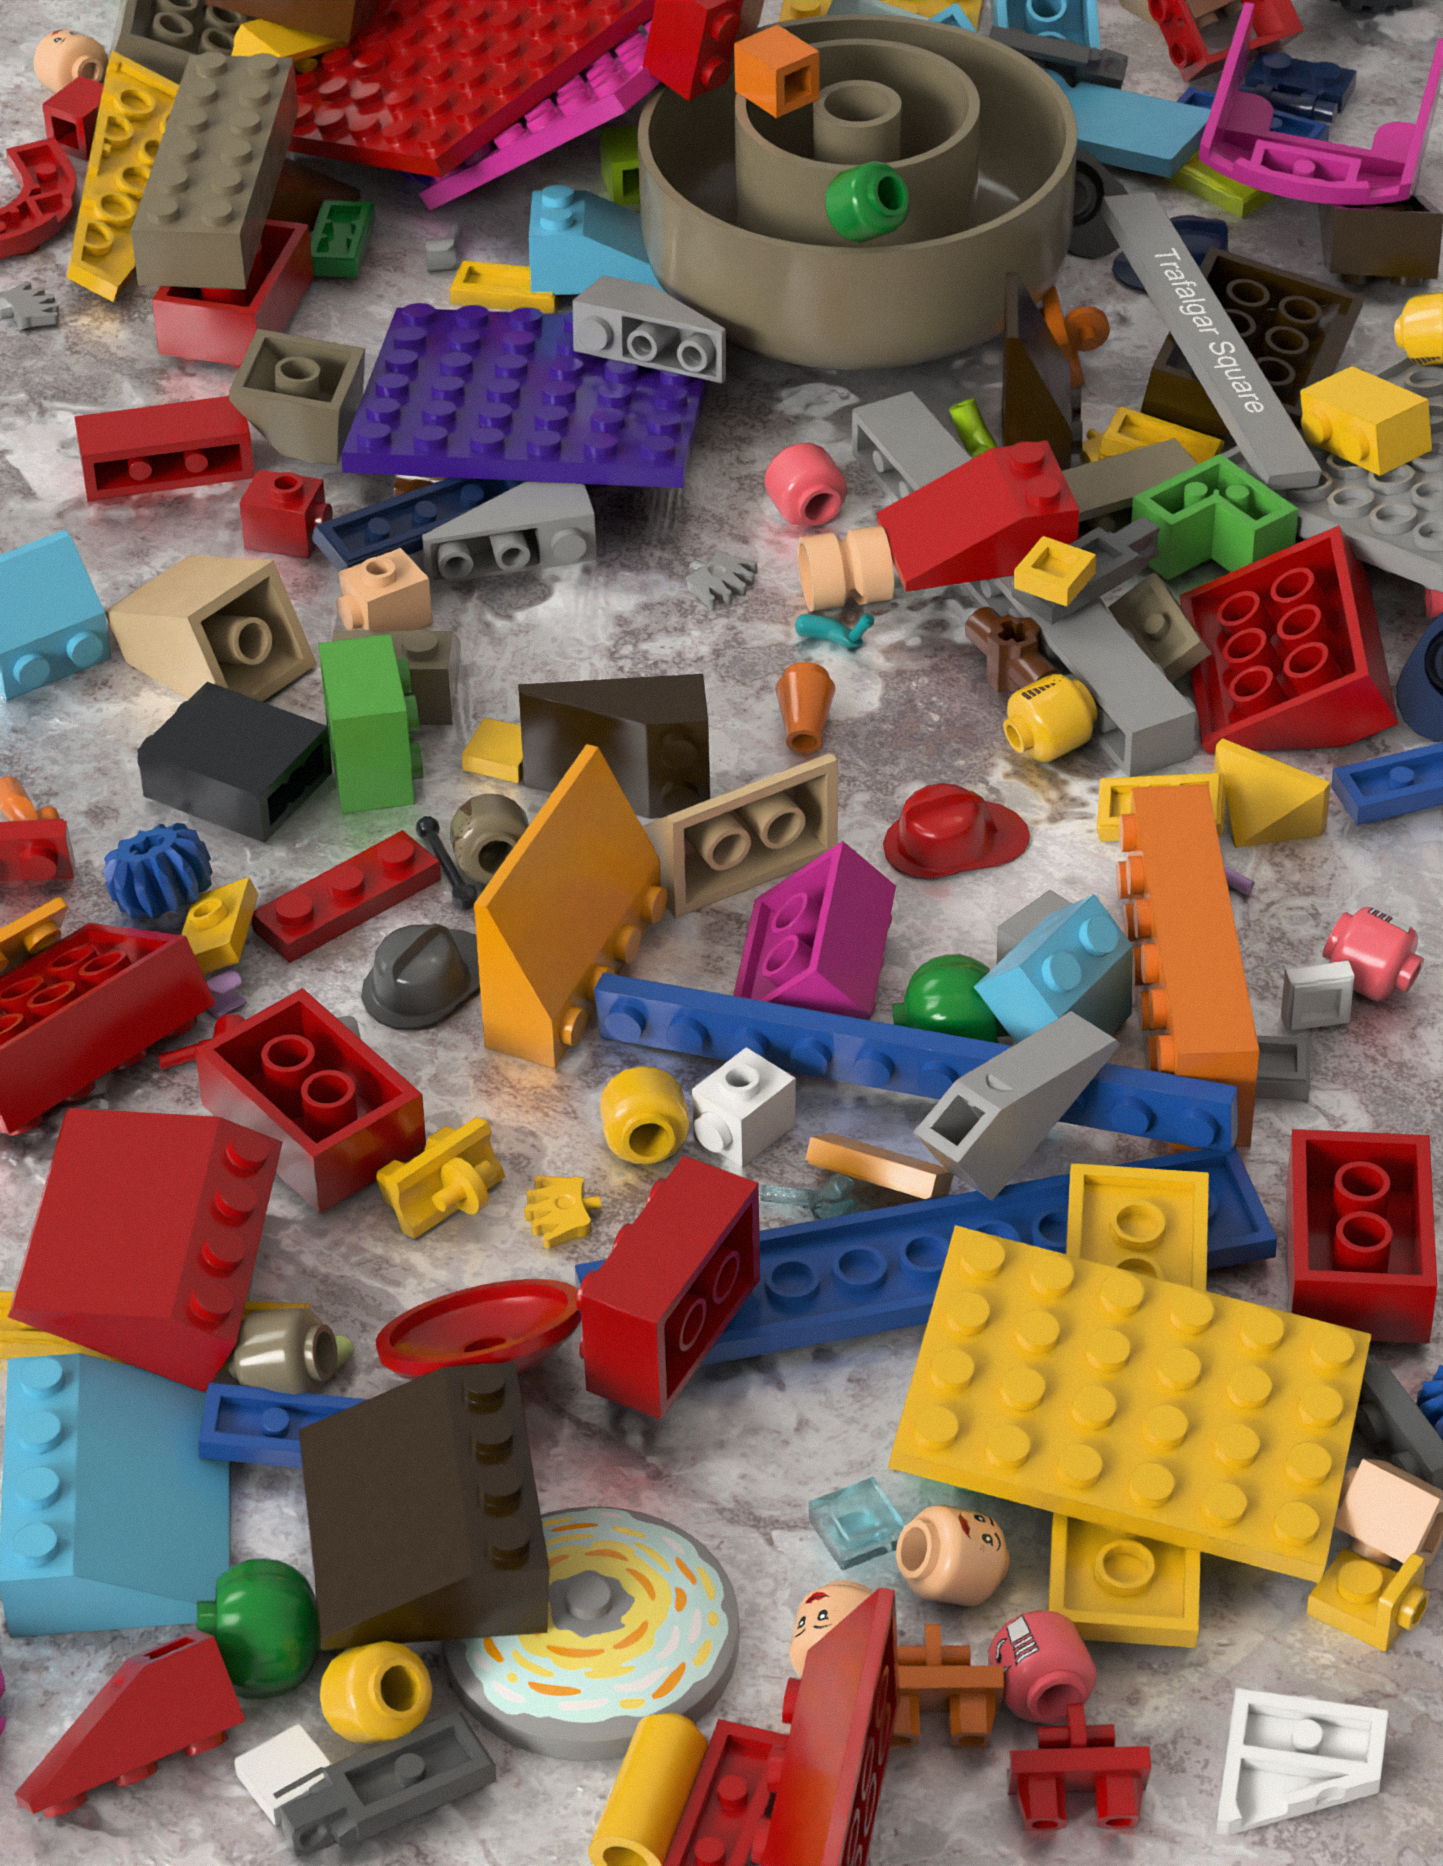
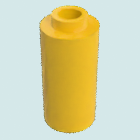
[588,1713,708,1866]

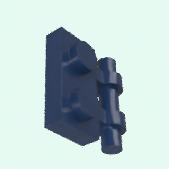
[1239,52,1357,123]

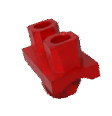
[1006,1703,1151,1832]

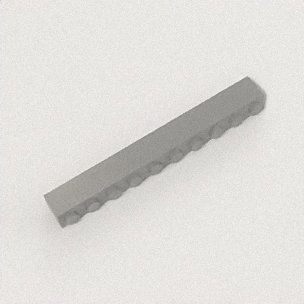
[852,391,1199,777]

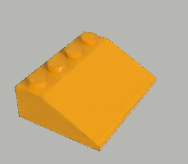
[474,744,667,1069]

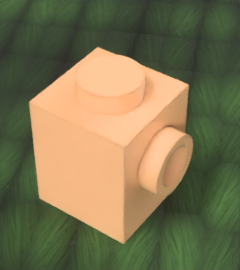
[336,548,433,631]
[1334,1459,1443,1566]

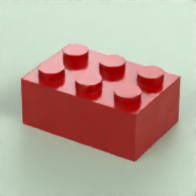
[152,219,314,368]
[195,988,426,1214]
[1286,1129,1437,1344]
[576,1155,760,1420]

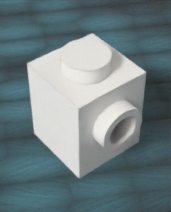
[692,1047,796,1168]

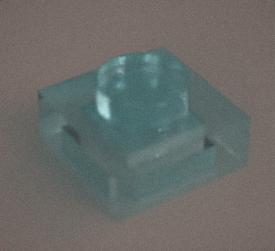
[809,1477,906,1571]

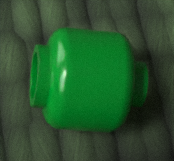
[825,161,909,243]

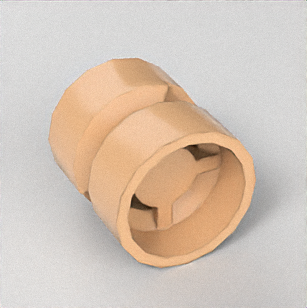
[798,525,894,612]

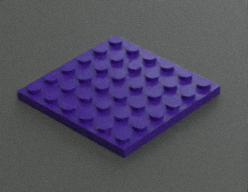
[341,303,709,488]

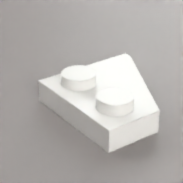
[1216,1688,1389,1836]

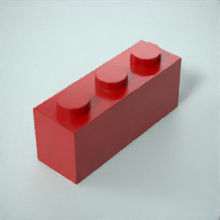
[74,396,255,501]

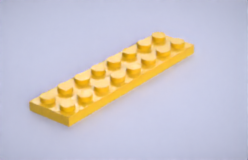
[1048,1163,1209,1648]

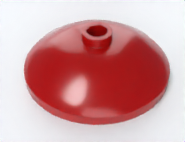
[375,1279,582,1380]

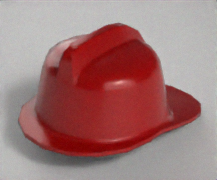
[883,783,1030,879]

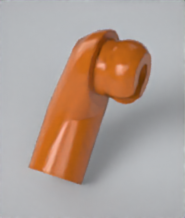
[0,776,60,821]

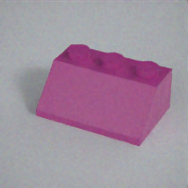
[733,841,896,1020]

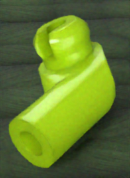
[948,398,999,459]

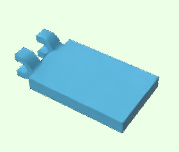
[1042,68,1211,178]

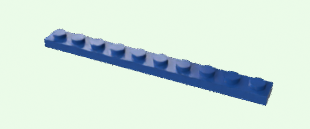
[594,973,1238,1153]

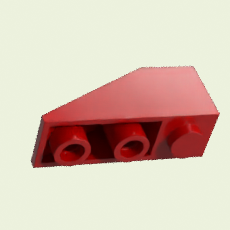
[14,1629,246,1818]

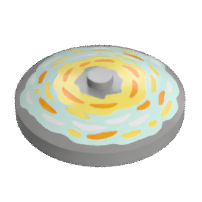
[442,1507,739,1761]

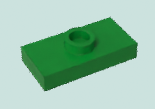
[310,200,376,278]

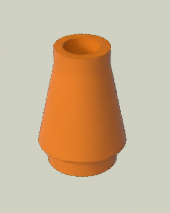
[776,662,835,753]

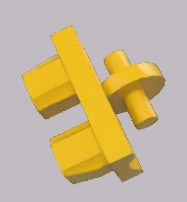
[376,1117,506,1239]

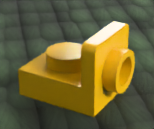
[1307,1547,1430,1652]

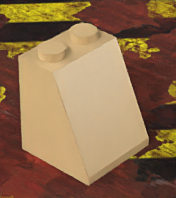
[104,555,317,702]

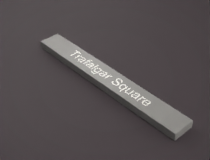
[1100,192,1322,491]

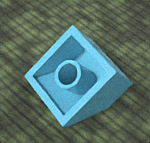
[0,529,111,701]
[974,894,1133,1044]

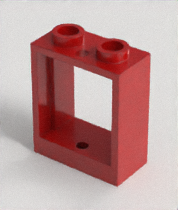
[1148,0,1304,83]

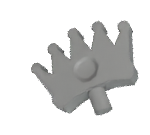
[0,281,59,329]
[687,551,758,609]

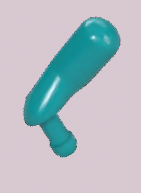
[795,613,875,649]

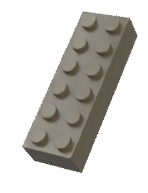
[131,52,299,289]

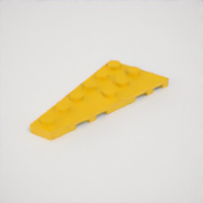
[66,50,180,302]

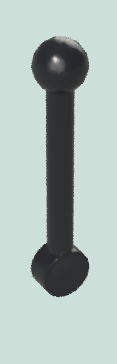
[415,816,477,910]

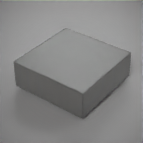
[1255,1035,1310,1101]

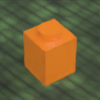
[734,24,819,118]

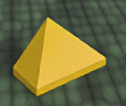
[1214,738,1331,848]

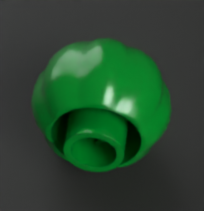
[892,954,1010,1043]
[197,1558,332,1699]

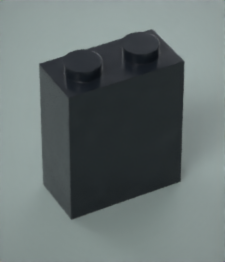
[137,681,333,843]

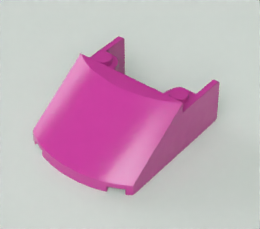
[1198,2,1443,205]

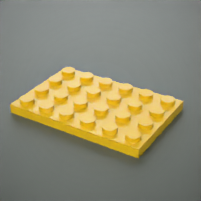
[888,1226,1372,1583]

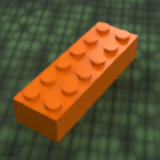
[1116,784,1259,1150]

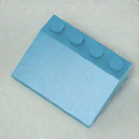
[0,1353,231,1638]

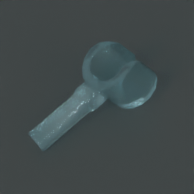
[759,1173,859,1220]

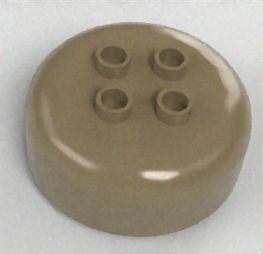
[638,14,1077,370]

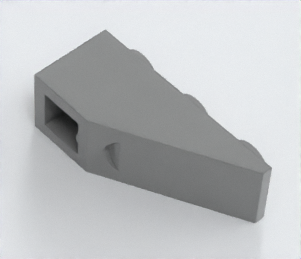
[572,275,726,383]
[422,481,597,586]
[913,1011,1121,1201]

